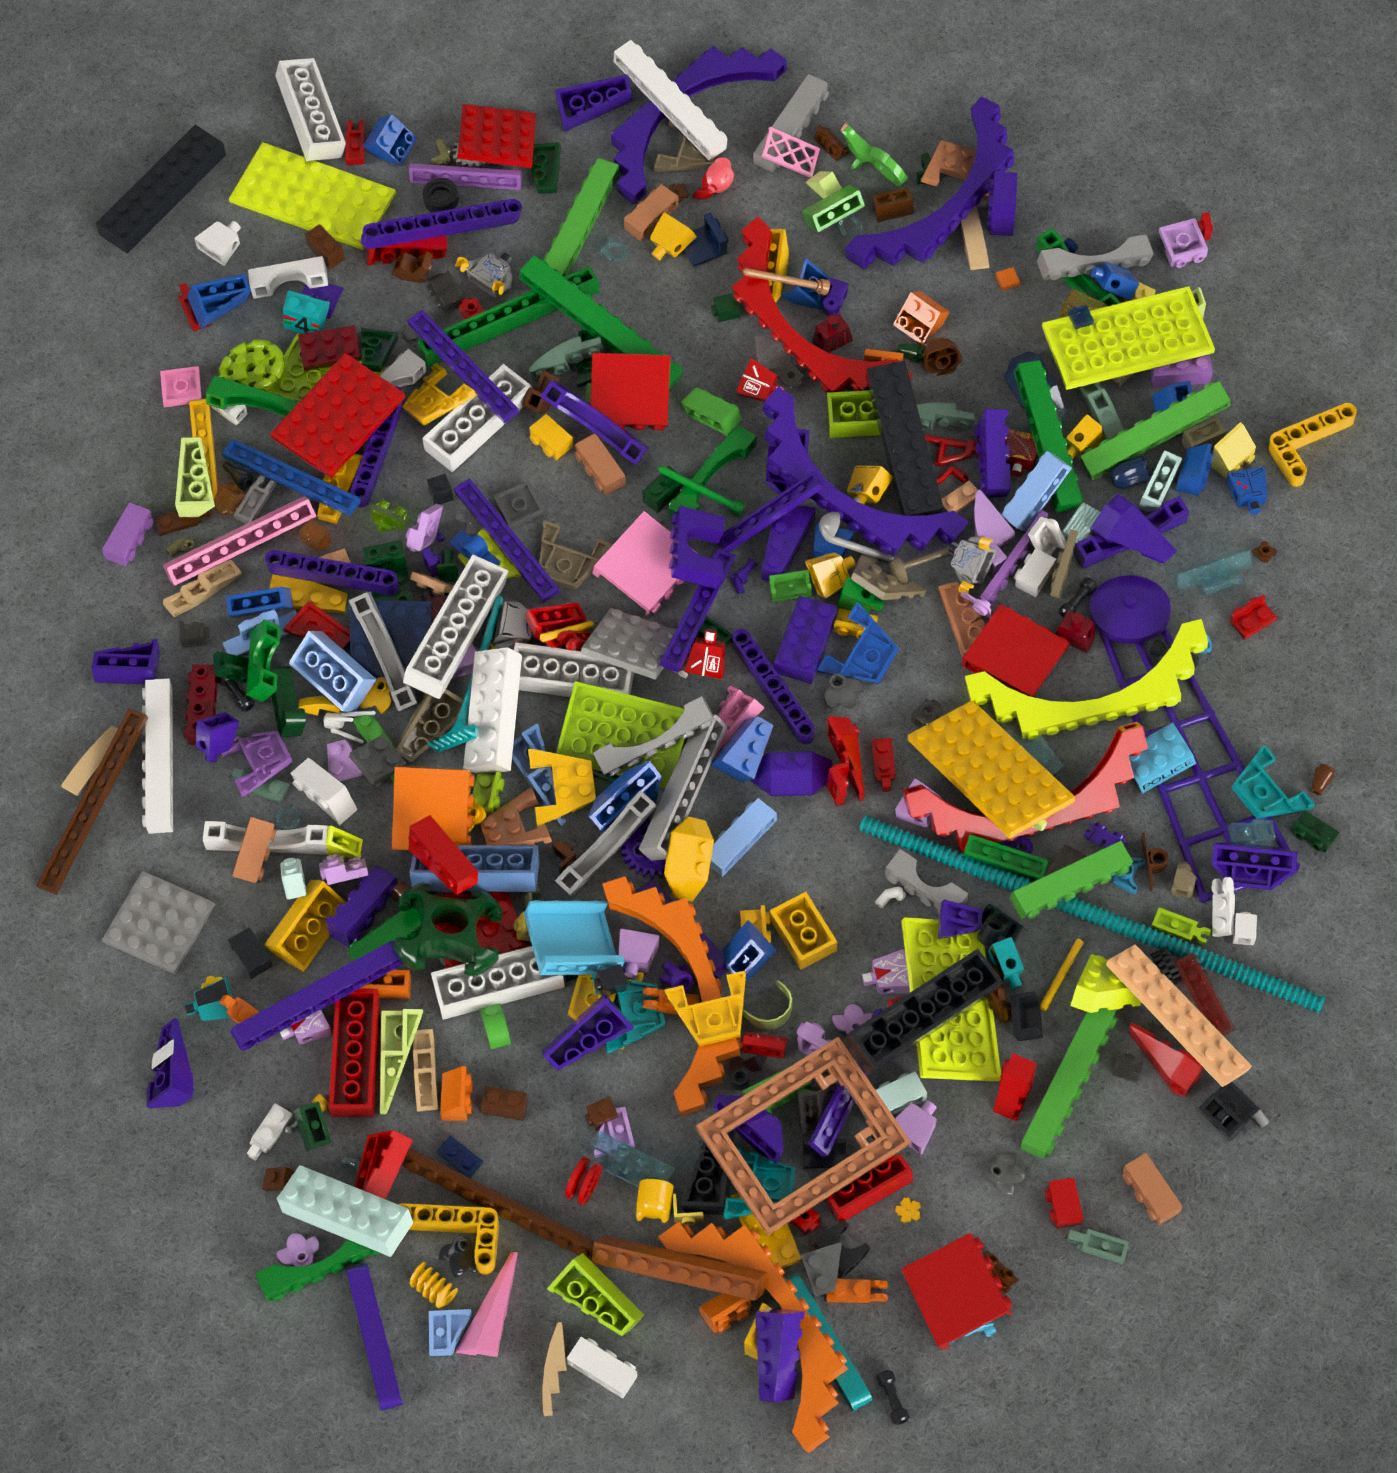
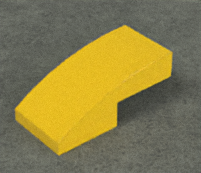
[298,696,341,716]

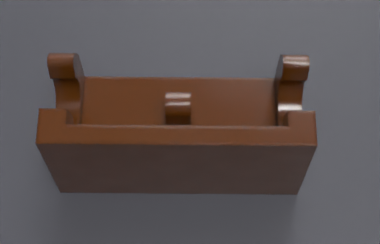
[872,187,914,223]

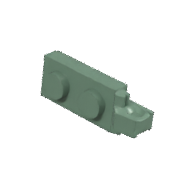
[232,768,289,804]
[1067,1229,1130,1264]

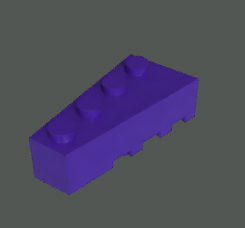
[555,74,632,132]
[974,409,1011,498]
[762,505,816,581]
[325,865,398,948]
[756,1309,805,1402]

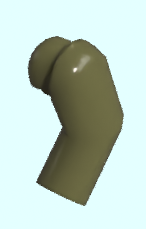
[165,538,195,557]
[523,886,540,910]

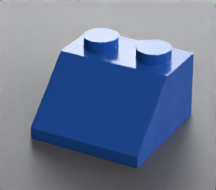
[781,258,831,310]

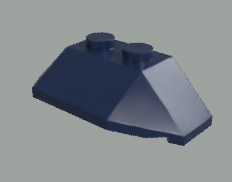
[1004,351,1065,415]

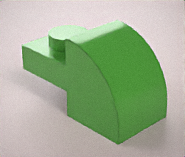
[480,1003,511,1049]

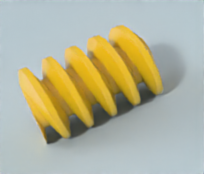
[410,1261,458,1309]

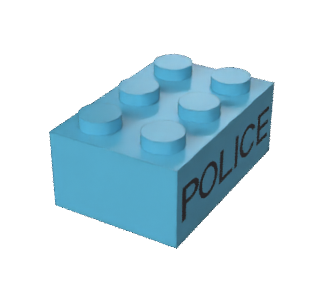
[1129,723,1196,794]

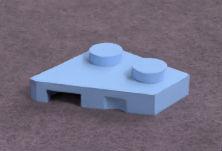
[429,1309,472,1356]

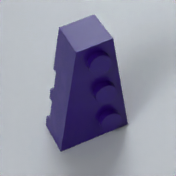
[91,639,160,684]

